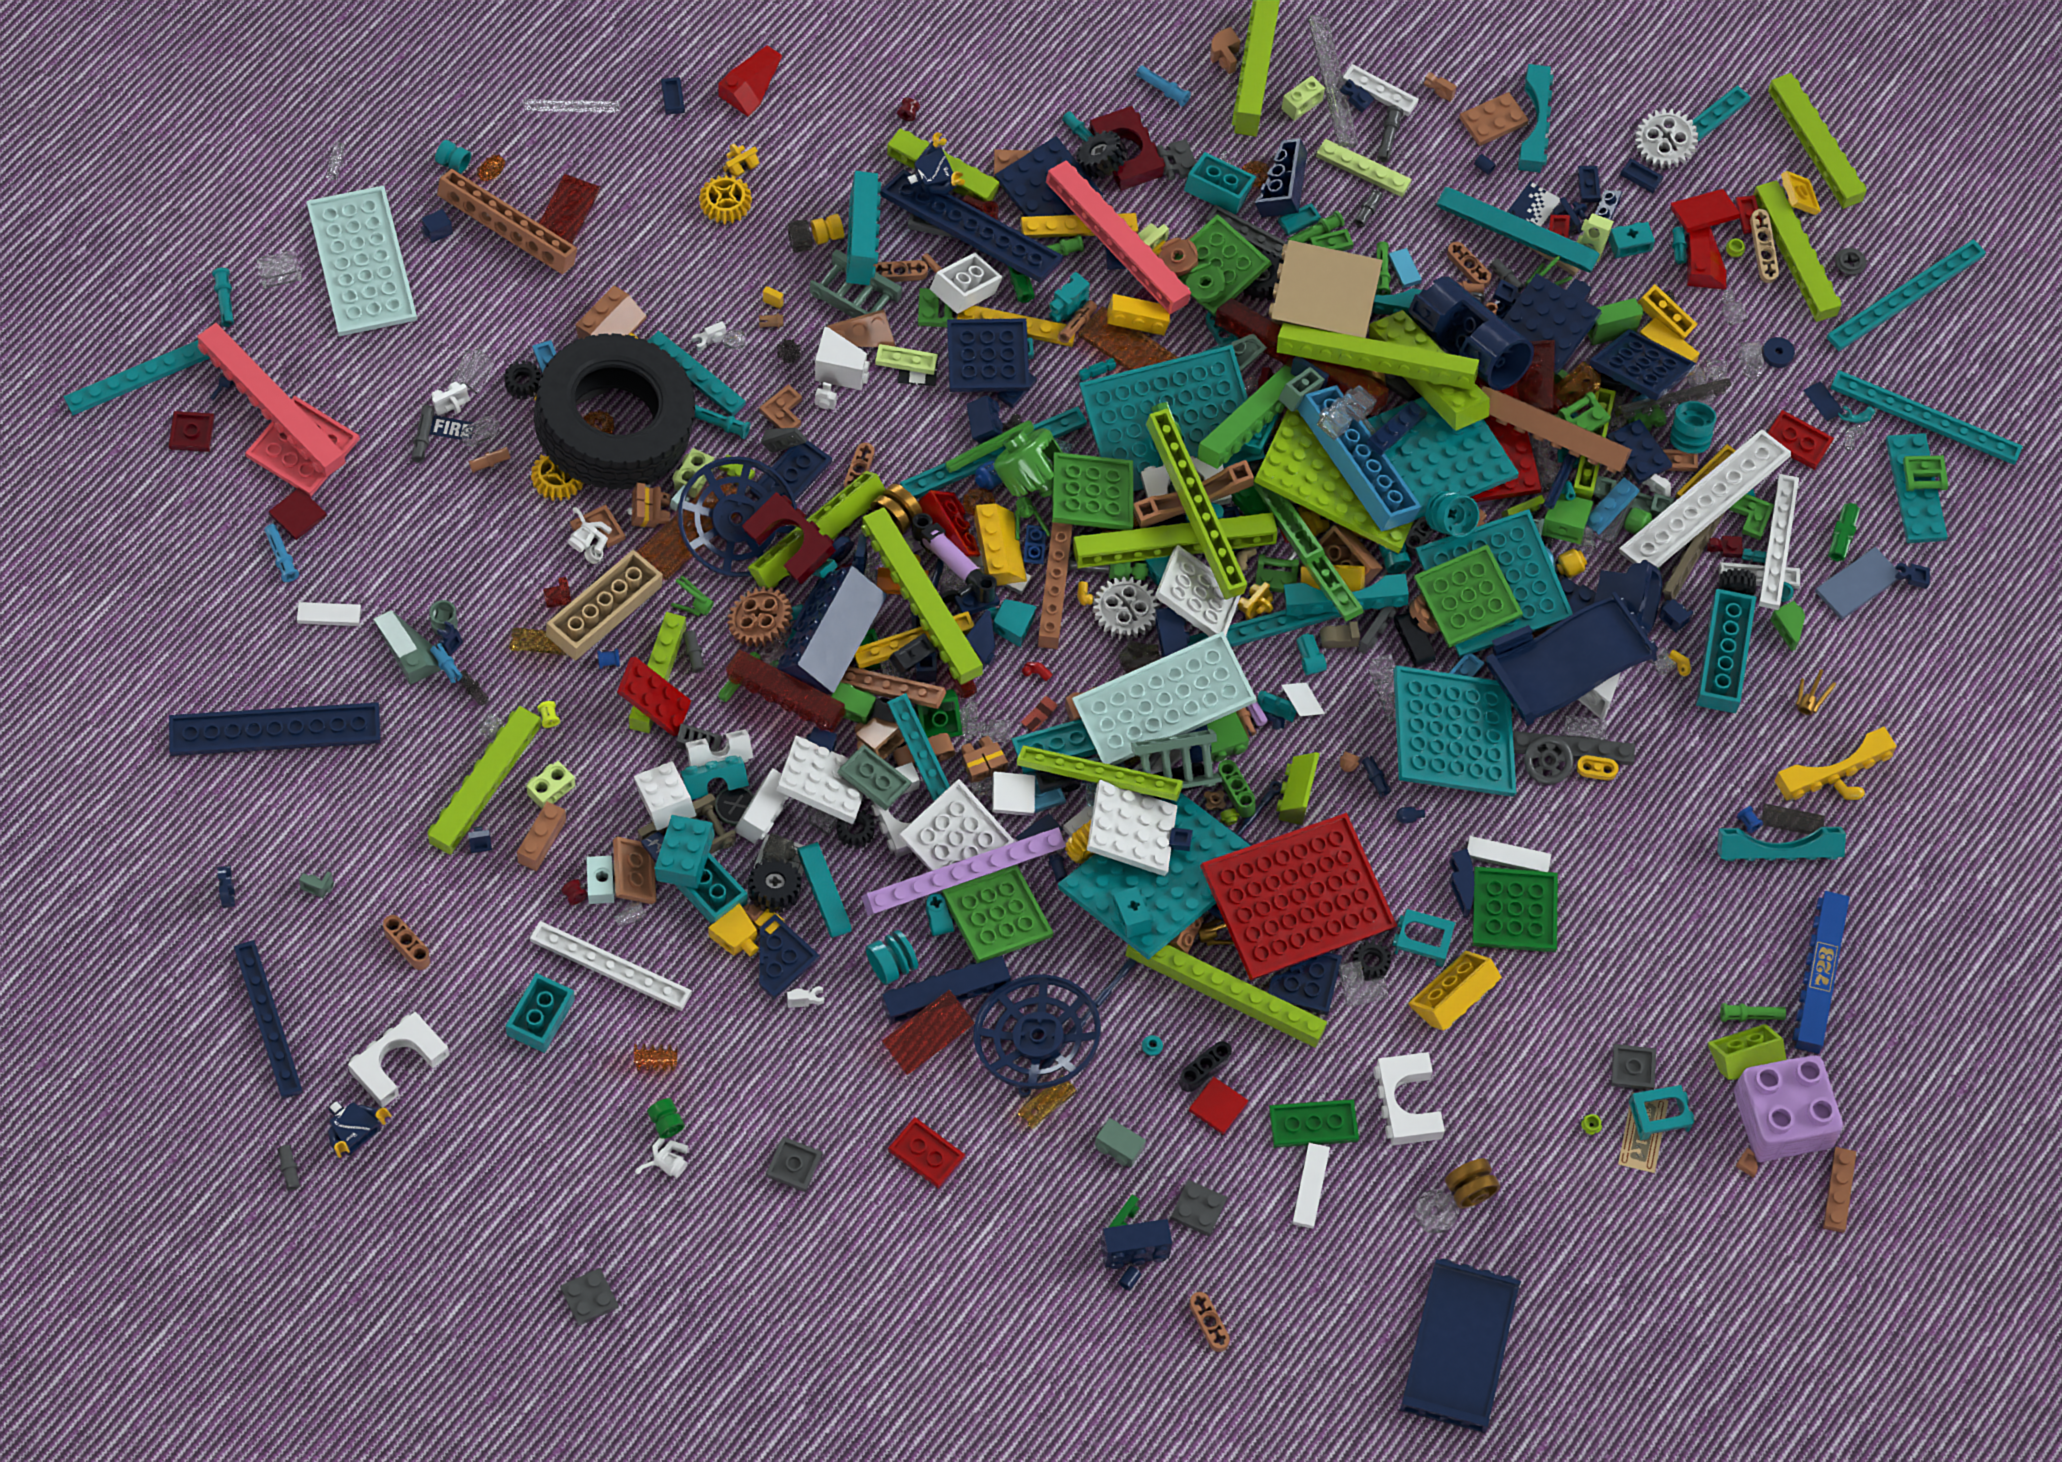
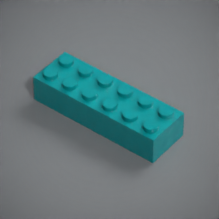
[846,171,881,285]
[1696,589,1756,714]

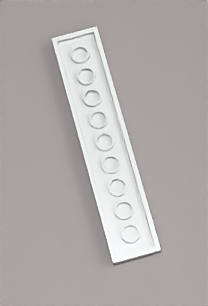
[1619,429,1791,568]

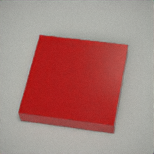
[1189,1077,1249,1135]

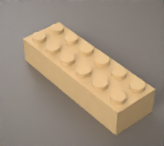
[546,549,663,661]

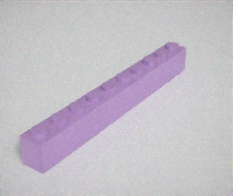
[861,827,1066,916]

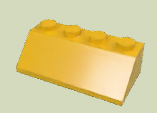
[974,503,1027,586]
[1408,951,1502,1031]

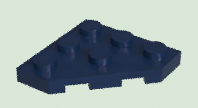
[759,914,820,1000]
[1268,952,1342,1015]

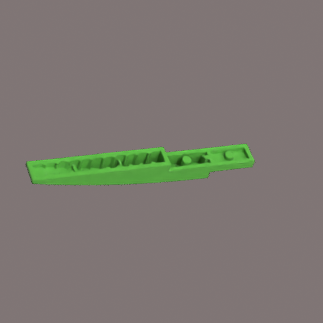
[1253,482,1364,622]

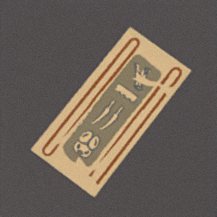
[1618,1092,1668,1173]

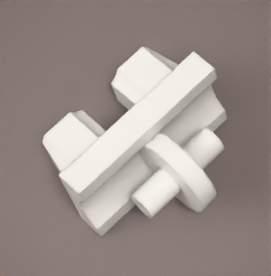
[431,382,470,416]

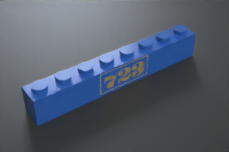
[1792,891,1850,1054]

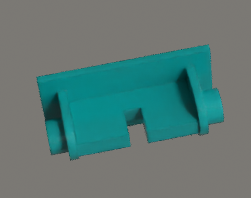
[1257,690,1297,722]

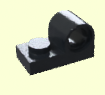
[889,633,936,675]
[1035,770,1081,793]

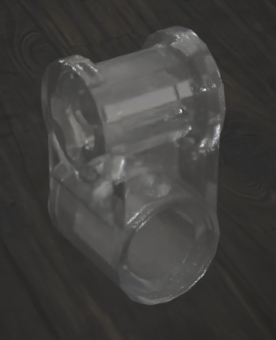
[1738,341,1764,380]

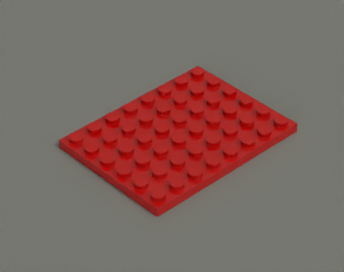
[1200,813,1397,981]

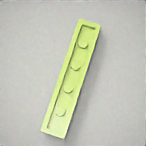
[1316,139,1412,197]

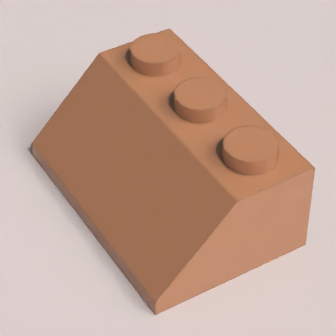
[576,285,647,339]
[1319,524,1383,585]

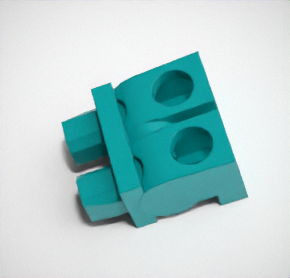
[1049,271,1090,323]

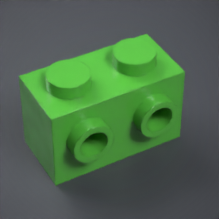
[828,682,877,725]

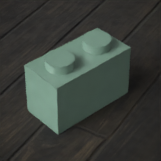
[1278,367,1325,412]
[1095,1118,1146,1168]

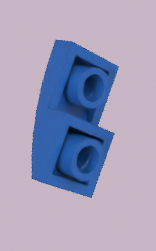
[1023,525,1046,565]

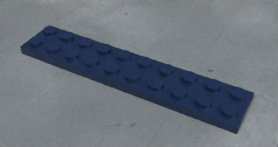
[880,169,1063,283]
[169,702,381,756]

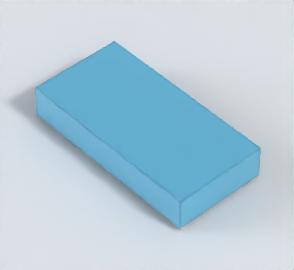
[1388,248,1422,288]

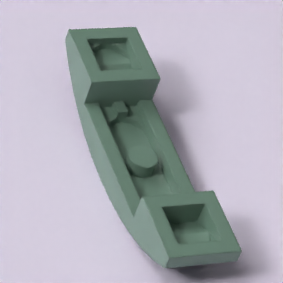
[1593,475,1674,517]

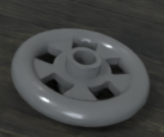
[1524,735,1574,785]

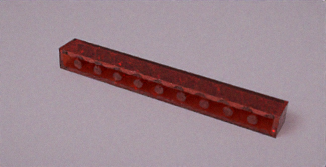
[1215,298,1389,415]

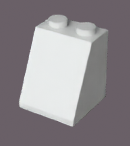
[815,327,870,390]
[1578,672,1621,720]

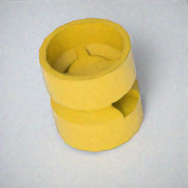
[810,214,844,245]

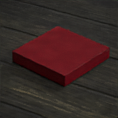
[169,411,215,452]
[269,488,327,540]

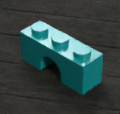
[680,755,749,800]

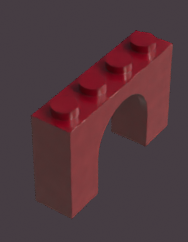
[1089,106,1165,191]
[742,492,836,585]

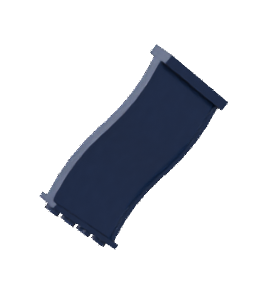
[1486,592,1658,726]
[1399,1258,1521,1433]

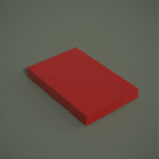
[1670,189,1740,233]
[1767,410,1834,470]
[888,1117,965,1189]

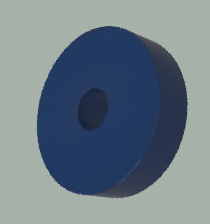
[1762,337,1795,368]
[829,536,854,564]

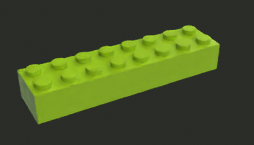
[1232,0,1280,137]
[1369,310,1490,431]

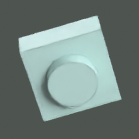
[670,485,690,512]

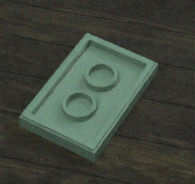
[837,744,912,811]

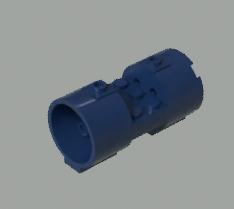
[1408,277,1534,390]

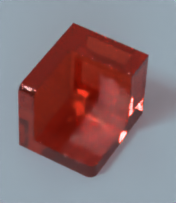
[543,577,571,608]

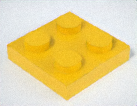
[1781,170,1821,215]

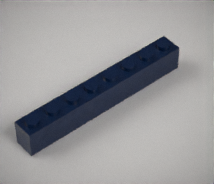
[1155,607,1212,763]

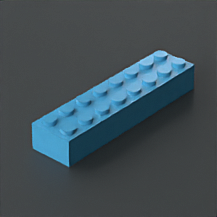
[1297,385,1421,532]

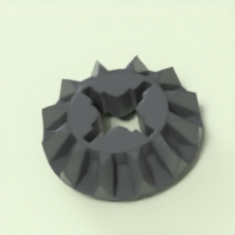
[1835,248,1866,276]

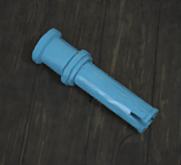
[1136,65,1191,107]
[264,524,299,582]

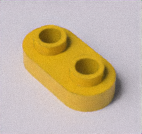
[1576,755,1619,781]

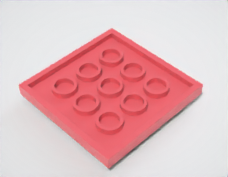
[245,395,360,497]

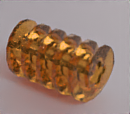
[634,1044,678,1071]

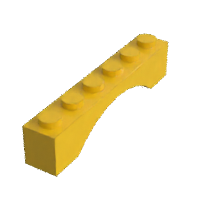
[1775,726,1897,801]

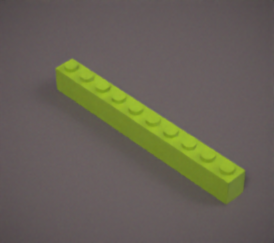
[1277,322,1479,390]
[1146,408,1248,600]
[861,507,983,685]
[1073,513,1278,568]
[1125,944,1327,1048]

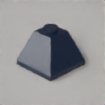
[966,610,996,670]

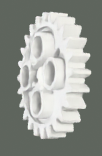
[1635,108,1698,169]
[1093,577,1159,640]

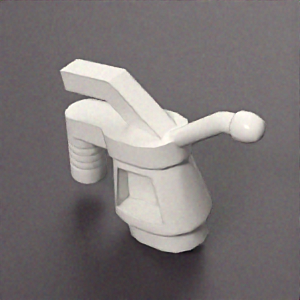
[568,507,612,554]
[635,1138,689,1178]

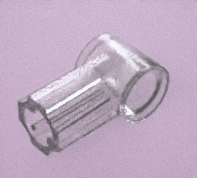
[1687,366,1714,404]

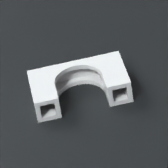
[1141,456,1232,505]
[865,762,920,858]
[348,1012,450,1108]
[1374,1052,1445,1145]

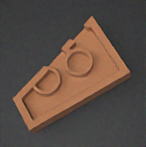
[827,309,896,347]

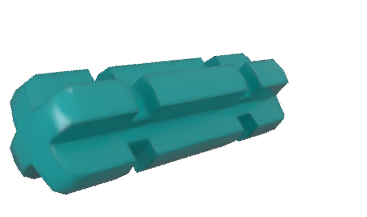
[1078,358,1116,381]
[1742,548,1767,564]

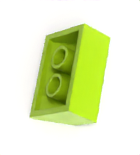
[1276,752,1320,825]
[1708,1024,1786,1080]

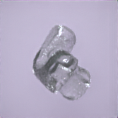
[1845,424,1866,451]

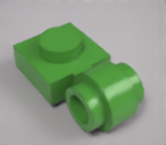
[1626,408,1667,431]
[1109,562,1149,580]

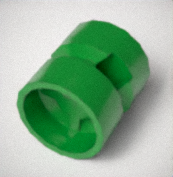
[647,1098,685,1139]

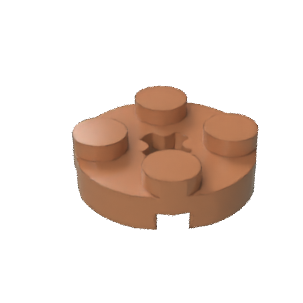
[1158,238,1198,277]
[1409,594,1440,634]

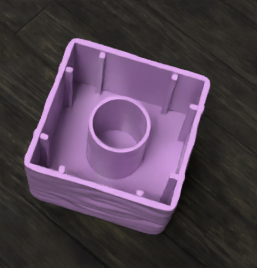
[1734,1055,1843,1163]

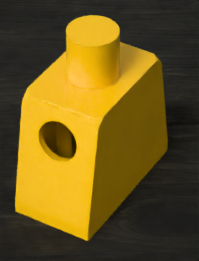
[708,904,759,957]

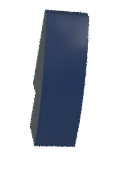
[1449,849,1475,918]

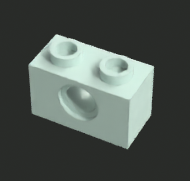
[587,856,616,904]

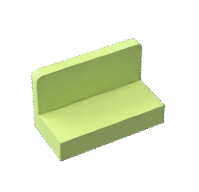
[1138,223,1169,249]

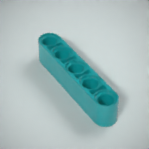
[797,842,852,938]

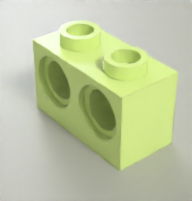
[1281,76,1325,121]
[1577,213,1614,262]
[672,448,714,499]
[526,761,575,809]

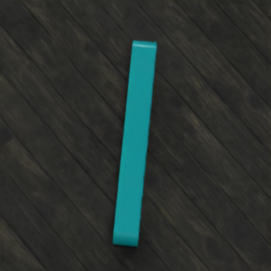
[1436,187,1600,273]

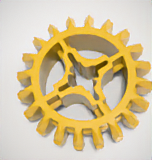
[699,174,752,225]
[531,454,584,501]
[1065,820,1095,864]

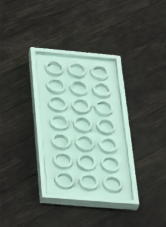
[307,186,417,336]
[1072,631,1257,765]

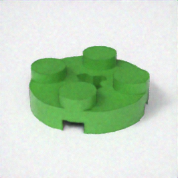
[1186,263,1226,303]

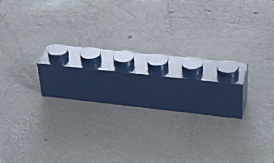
[882,956,1011,1025]

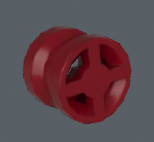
[897,97,920,122]
[561,879,588,905]

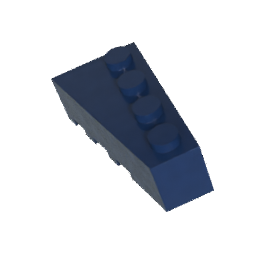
[1255,138,1308,217]

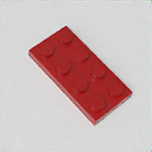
[617,657,692,736]

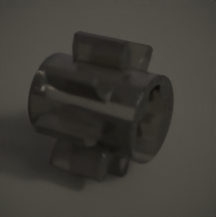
[777,339,801,364]

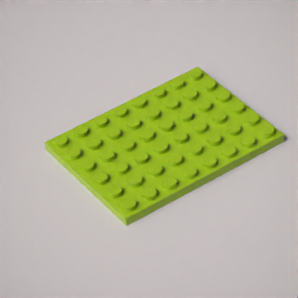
[1253,409,1413,554]

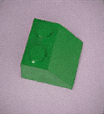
[914,689,963,738]

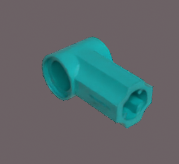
[1296,633,1327,675]

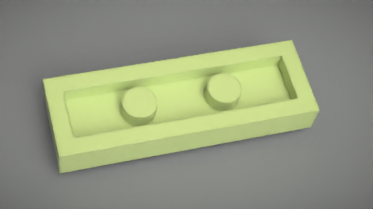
[875,344,938,375]

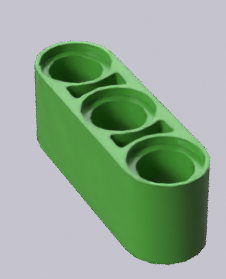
[1218,760,1256,818]

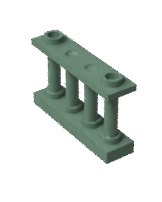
[810,249,902,318]
[1131,729,1222,797]

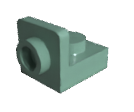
[299,871,334,898]

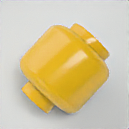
[1556,548,1587,578]

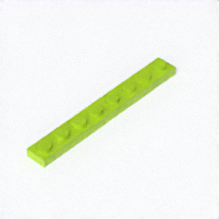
[1017,745,1183,801]

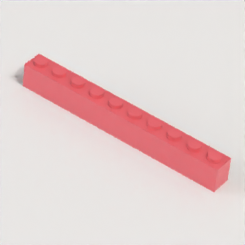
[1046,160,1191,314]
[197,323,346,477]

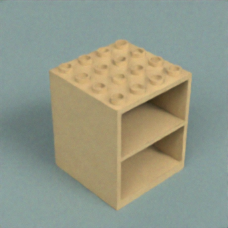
[1268,240,1383,338]

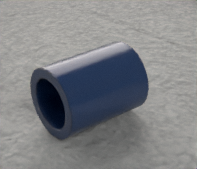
[1474,154,1496,175]
[1118,1266,1142,1291]

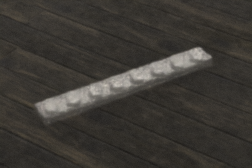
[1308,15,1358,148]

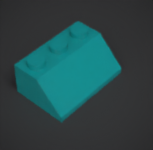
[1184,152,1256,215]

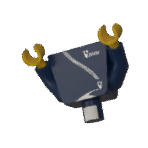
[907,132,965,195]
[328,1101,392,1158]

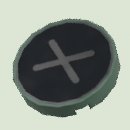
[715,787,754,827]

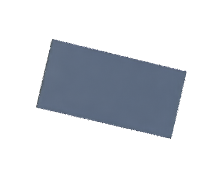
[1815,547,1899,620]

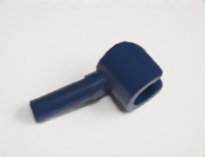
[210,375,233,401]
[1263,711,1285,730]

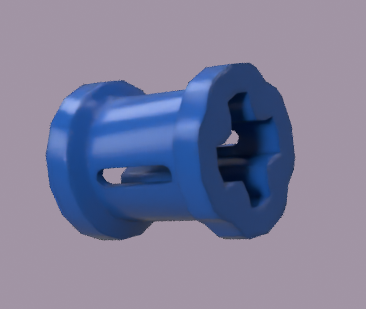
[597,648,620,669]
[1737,806,1763,834]

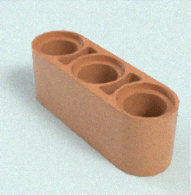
[893,733,956,770]
[383,915,430,970]

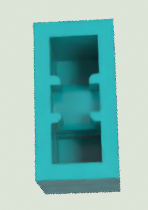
[1608,222,1655,259]
[1113,887,1154,938]

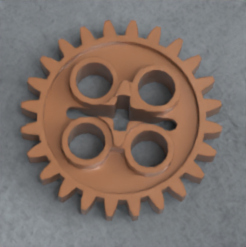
[727,587,793,648]

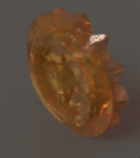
[477,154,505,181]
[1242,161,1270,189]
[584,409,614,434]
[963,487,995,516]

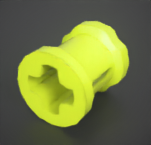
[537,701,560,728]

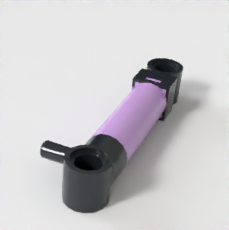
[912,513,997,603]

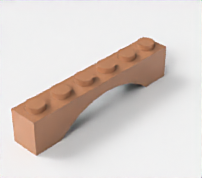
[1133,460,1254,528]

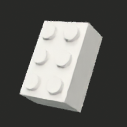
[930,253,1003,314]
[634,761,696,831]
[734,768,789,844]

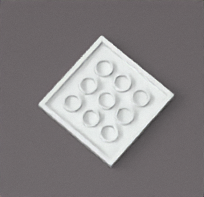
[1155,545,1241,637]
[776,736,863,824]
[898,779,1014,871]
[1087,780,1177,876]

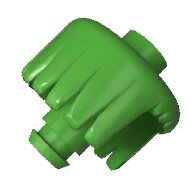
[994,428,1063,498]

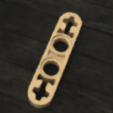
[1750,209,1779,283]

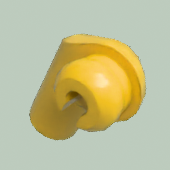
[1077,581,1094,606]
[1668,649,1691,676]
[1833,779,1865,800]

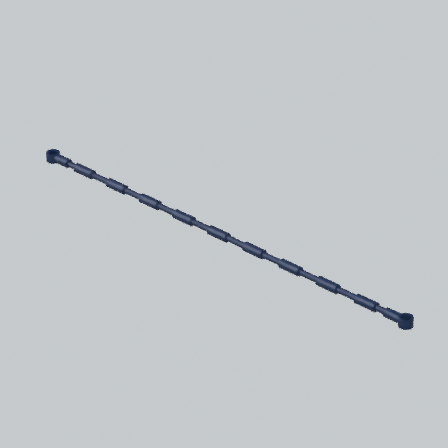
[1019,781,1282,1098]

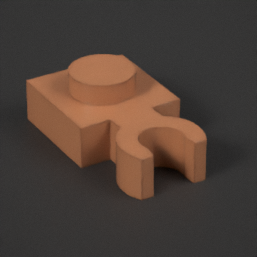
[1423,72,1457,102]

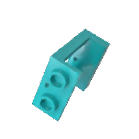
[1392,909,1456,967]
[1629,1085,1694,1141]

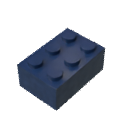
[1101,1219,1172,1269]

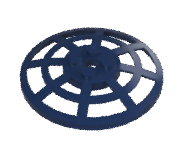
[677,456,797,578]
[973,974,1101,1089]

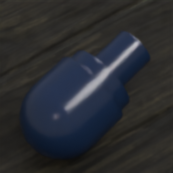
[1396,806,1425,824]

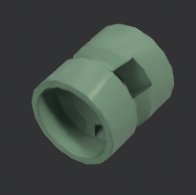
[430,600,458,637]

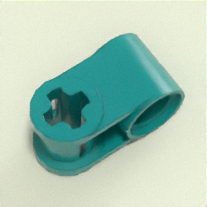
[926,893,954,937]

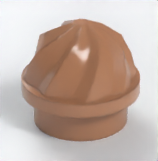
[1340,751,1360,772]

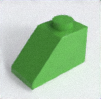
[1770,601,1805,651]

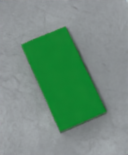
[1269,1099,1359,1148]

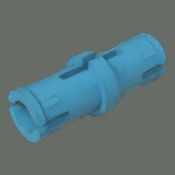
[430,643,462,683]

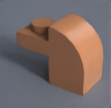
[1210,27,1240,74]

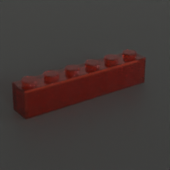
[726,649,846,732]

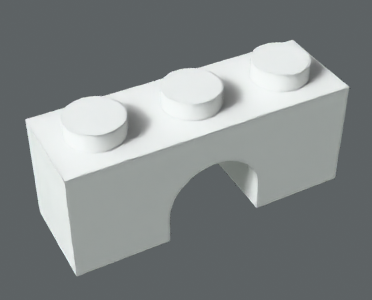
[685,729,753,767]

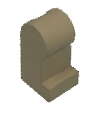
[1319,621,1360,649]

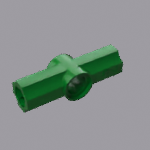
[1007,265,1035,303]
[1828,503,1860,562]

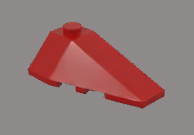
[718,45,782,117]
[1687,227,1727,289]
[918,490,981,557]

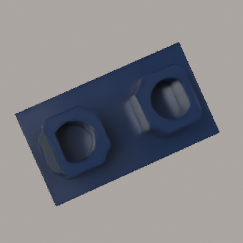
[1552,197,1588,234]

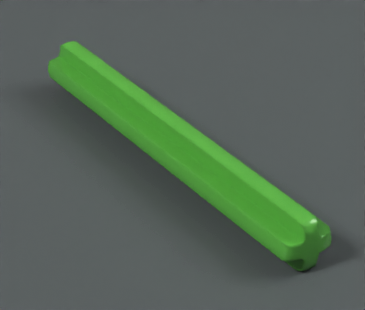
[945,420,1034,473]

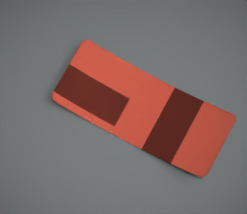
[1021,696,1058,731]

